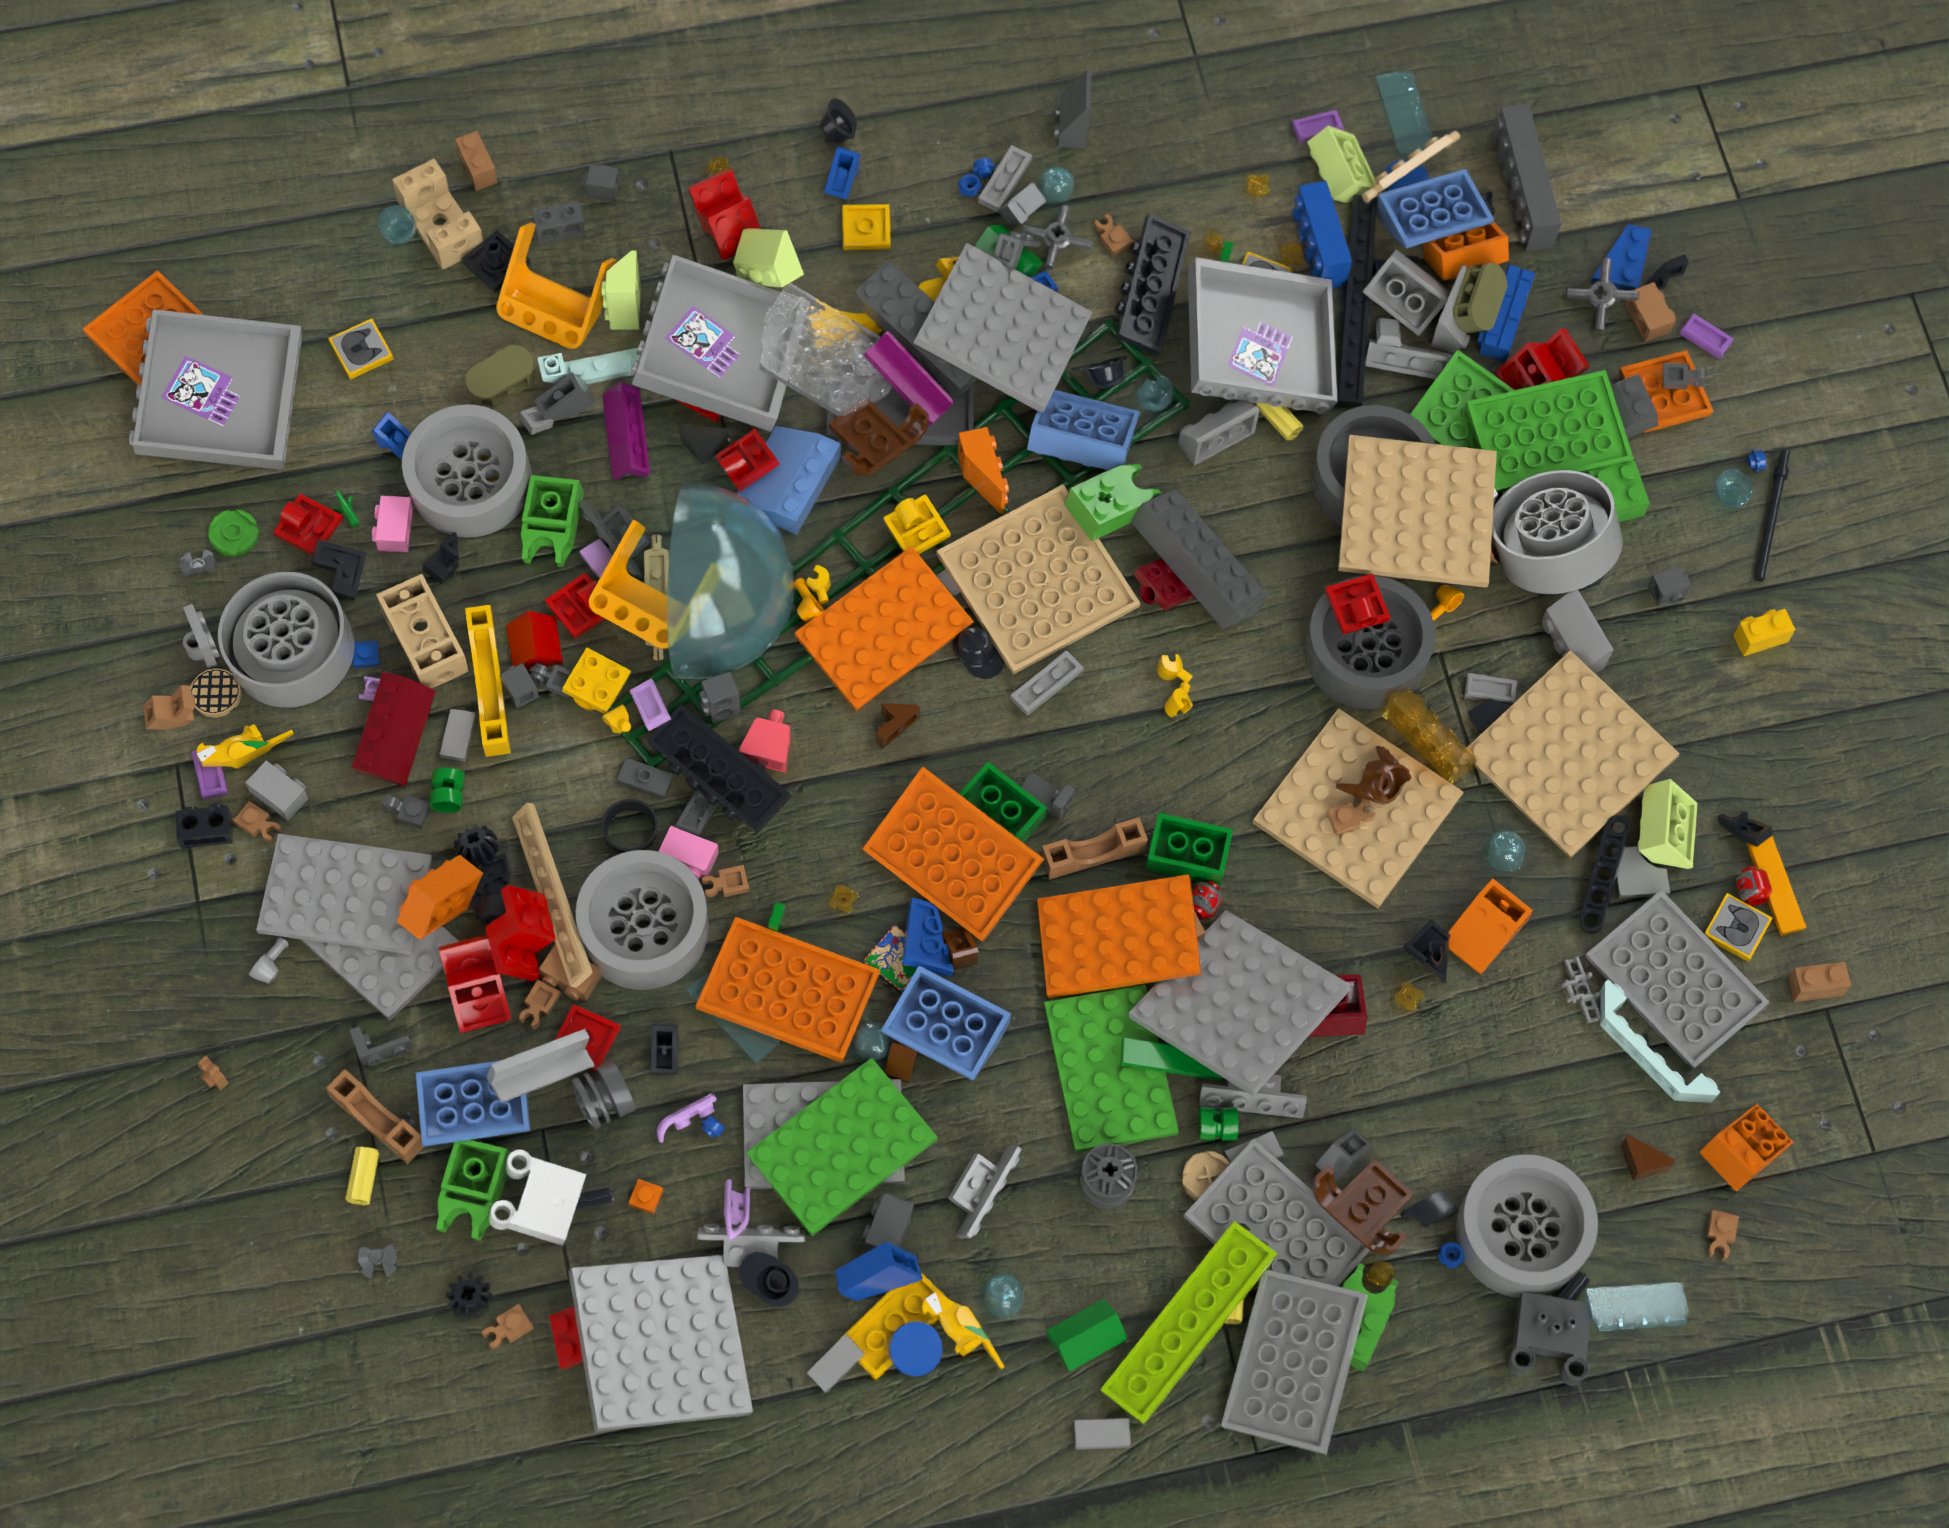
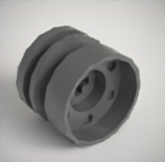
[571,1060,636,1130]
[1079,1143,1138,1210]

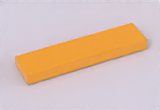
[1746,836,1806,936]

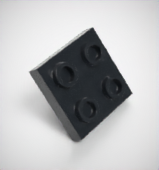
[462,230,530,293]

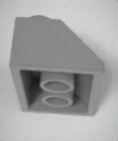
[1363,249,1451,336]
[1431,265,1471,354]
[1178,400,1259,466]
[1542,590,1613,674]

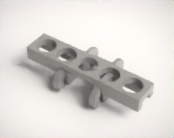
[1561,956,1602,1024]

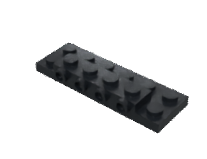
[1114,213,1191,356]
[647,704,792,834]

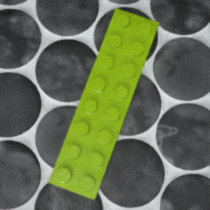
[1100,1221,1277,1425]

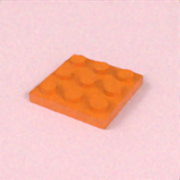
[1619,350,1713,433]

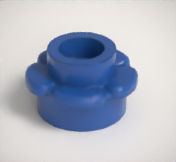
[972,158,995,178]
[958,174,981,197]
[1747,449,1766,473]
[701,1114,725,1138]
[1438,1242,1464,1268]

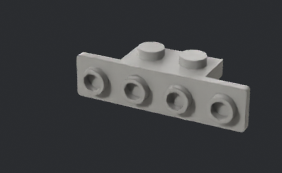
[1199,1074,1306,1118]
[948,1145,1022,1239]
[697,1224,805,1267]

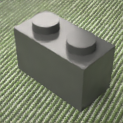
[862,1194,914,1251]

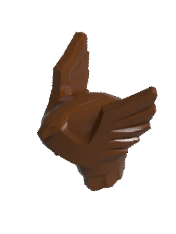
[1335,746,1412,805]

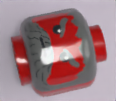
[1735,866,1773,906]
[1192,881,1223,920]

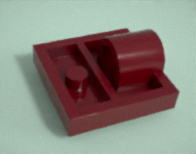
[1134,558,1195,611]

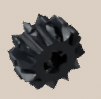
[454,825,499,868]
[446,1272,493,1320]

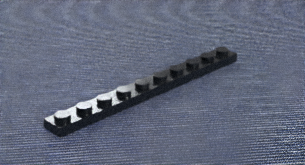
[1337,195,1378,407]

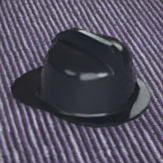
[820,98,857,144]
[1071,355,1128,389]
[952,627,1005,679]
[739,1252,799,1307]

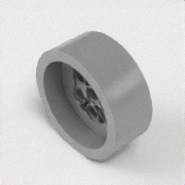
[402,405,532,538]
[1492,470,1623,594]
[218,572,355,708]
[576,850,709,990]
[1455,1155,1598,1298]

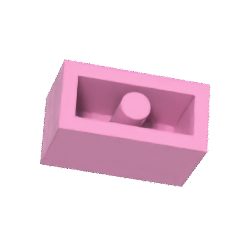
[372,496,413,553]
[658,826,719,879]

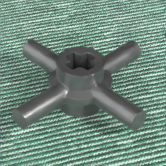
[1022,205,1093,270]
[1567,258,1640,331]

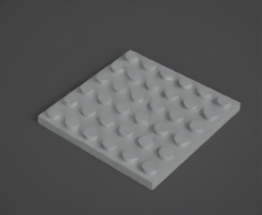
[914,243,1092,413]
[1129,910,1350,1096]
[569,1255,753,1431]

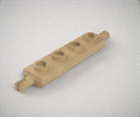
[1362,131,1460,203]
[644,535,670,660]

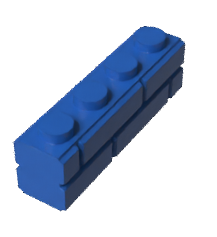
[1477,265,1535,362]

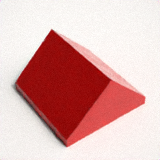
[506,611,563,670]

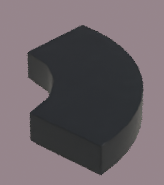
[470,853,510,920]

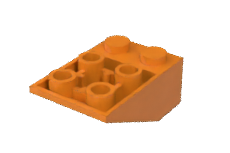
[957,427,1009,514]
[1448,878,1533,975]
[1699,1104,1794,1192]

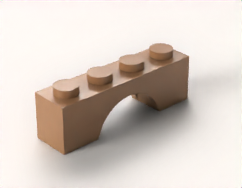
[1041,817,1148,880]
[326,1069,424,1164]

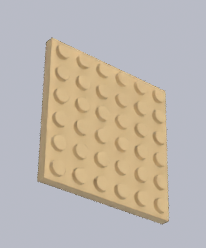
[1338,435,1497,588]
[936,485,1141,675]
[1462,650,1680,859]
[1253,708,1464,909]

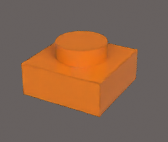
[629,1179,664,1215]

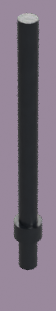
[1754,450,1790,581]

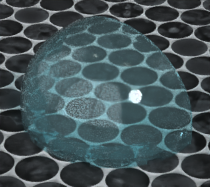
[667,484,795,679]

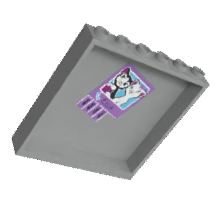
[630,255,810,432]
[1188,257,1337,414]
[129,309,302,470]

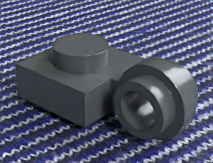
[528,663,572,699]

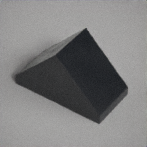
[651,1023,680,1074]

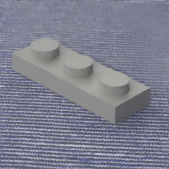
[978,145,1032,213]
[1010,650,1083,716]

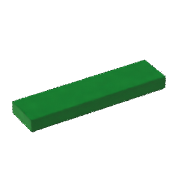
[1120,1038,1223,1081]

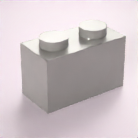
[245,760,308,821]

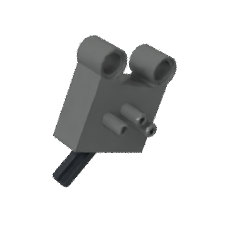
[1507,1271,1592,1386]

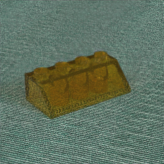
[1383,689,1477,785]

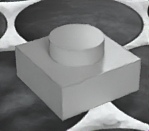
[519,406,553,435]

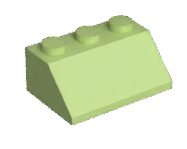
[1307,126,1376,203]
[733,229,804,287]
[602,251,641,330]
[1638,779,1698,869]

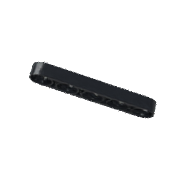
[1580,815,1630,934]

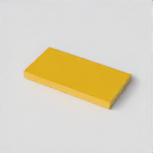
[838,1273,948,1380]

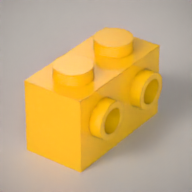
[1733,609,1795,657]

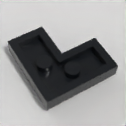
[311,540,367,600]

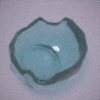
[1038,166,1075,204]
[378,205,417,245]
[1136,375,1173,412]
[1715,469,1754,508]
[1487,831,1526,872]
[853,1021,894,1061]
[983,1274,1024,1318]

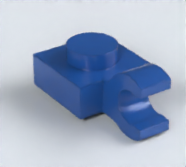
[352,641,379,668]

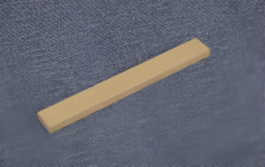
[512,802,593,987]

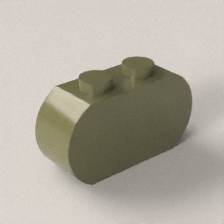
[1453,263,1507,333]
[465,345,536,409]

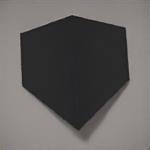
[1403,920,1451,983]

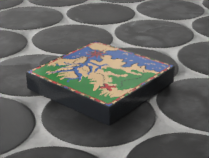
[862,924,917,995]

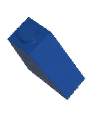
[835,1241,923,1301]

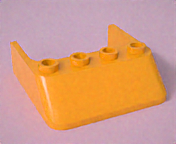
[497,222,617,349]
[589,520,724,649]

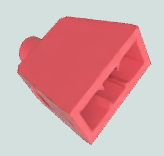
[739,709,791,773]

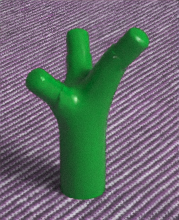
[333,490,361,528]

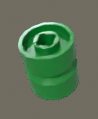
[429,767,465,813]
[1198,1106,1238,1141]

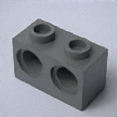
[532,201,586,245]
[699,671,741,724]

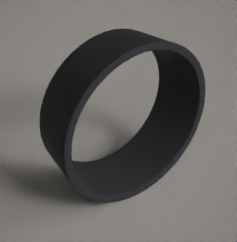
[601,799,658,853]

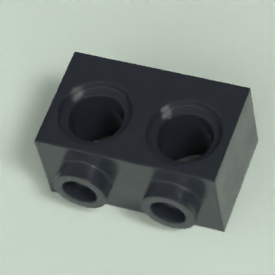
[176,804,233,849]

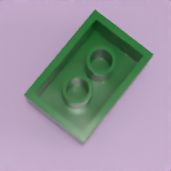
[959,762,1047,843]
[1146,812,1233,887]

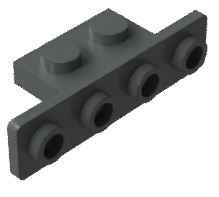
[579,500,650,580]

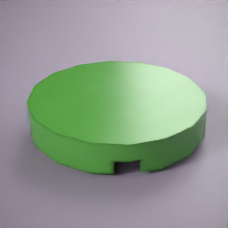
[209,509,259,557]

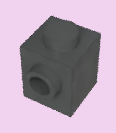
[583,164,620,201]
[1648,566,1690,607]
[500,663,539,709]

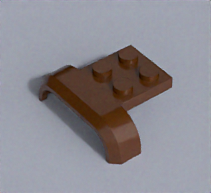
[829,397,929,476]
[1312,1159,1414,1255]

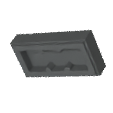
[617,758,674,799]
[675,790,718,837]

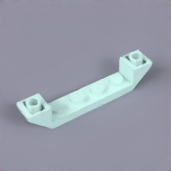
[538,348,641,384]
[1600,979,1720,1103]

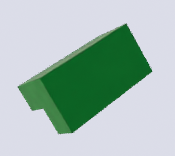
[974,225,1043,276]
[1046,1298,1127,1372]

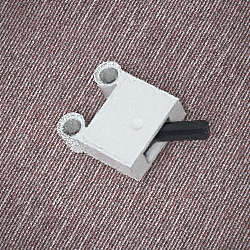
[489,1150,614,1246]

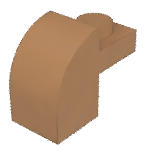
[143,685,195,730]

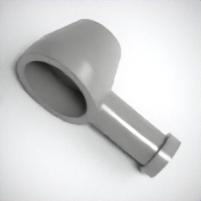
[249,937,289,983]

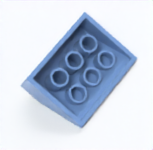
[1376,169,1494,248]
[1027,390,1140,471]
[731,426,841,535]
[881,966,1011,1081]
[416,1061,530,1146]

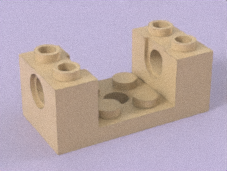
[392,159,483,270]
[376,574,469,688]

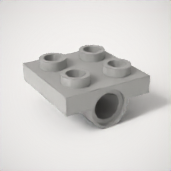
[183,604,219,670]

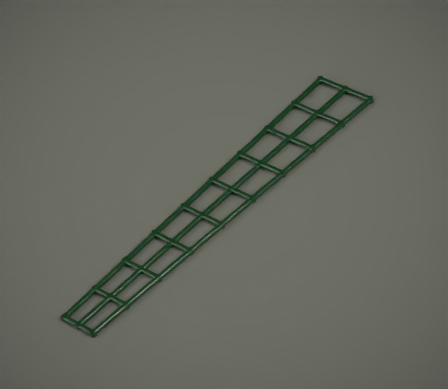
[604,318,1190,768]

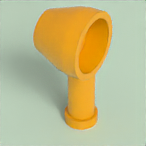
[793,578,824,622]
[1430,584,1464,621]

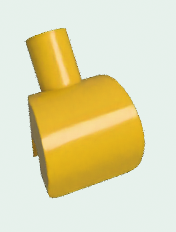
[806,565,831,604]
[1157,654,1193,683]
[1164,682,1193,717]
[602,704,631,733]

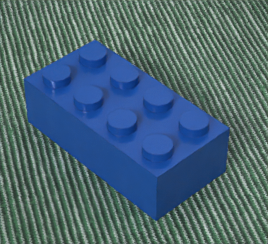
[1292,181,1352,288]

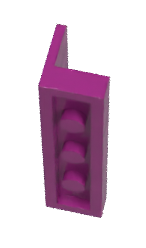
[863,331,954,426]
[603,382,650,480]

